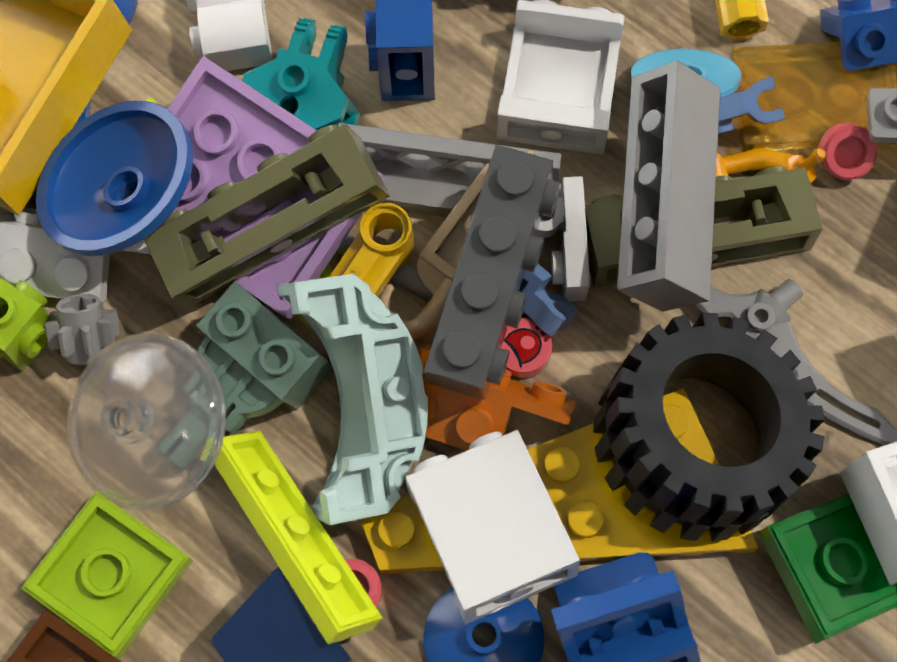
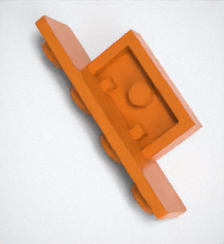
[417,345,577,451]

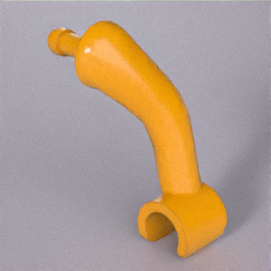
[716,148,826,183]

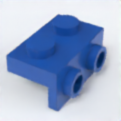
[819,0,897,71]

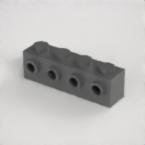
[424,144,561,400]

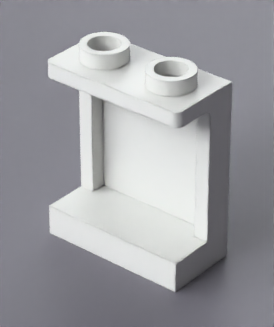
[496,0,625,155]
[406,430,580,624]

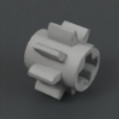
[44,294,120,365]

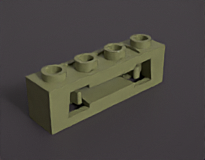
[144,123,390,305]
[585,166,823,288]

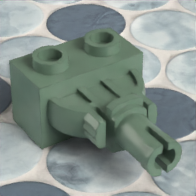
[155,281,333,469]

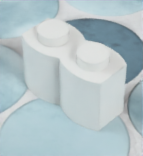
[186,0,273,71]

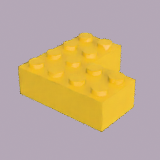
[0,0,132,215]

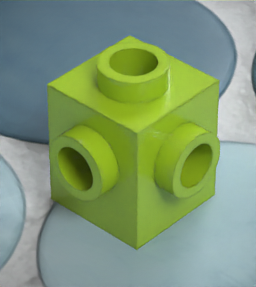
[0,277,51,372]

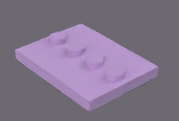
[167,56,386,319]

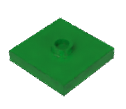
[758,493,897,644]

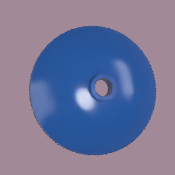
[36,101,193,256]

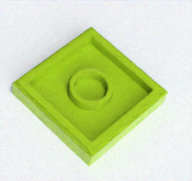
[21,491,193,660]

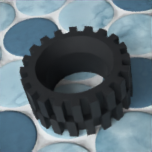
[593,312,825,542]

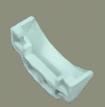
[277,274,428,525]

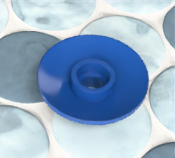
[423,588,544,662]

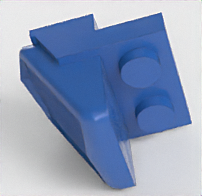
[551,552,701,662]

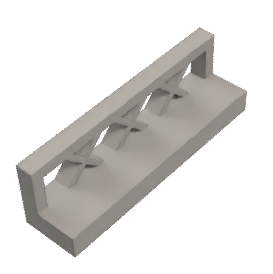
[338,123,562,221]

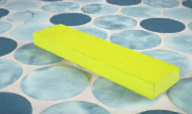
[206,431,383,645]

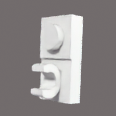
[536,176,590,302]

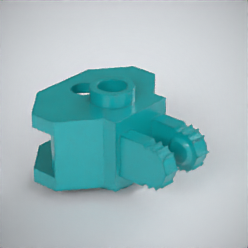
[242,18,361,130]

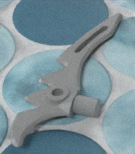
[695,279,897,446]

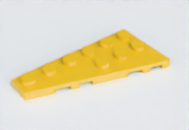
[360,388,759,574]

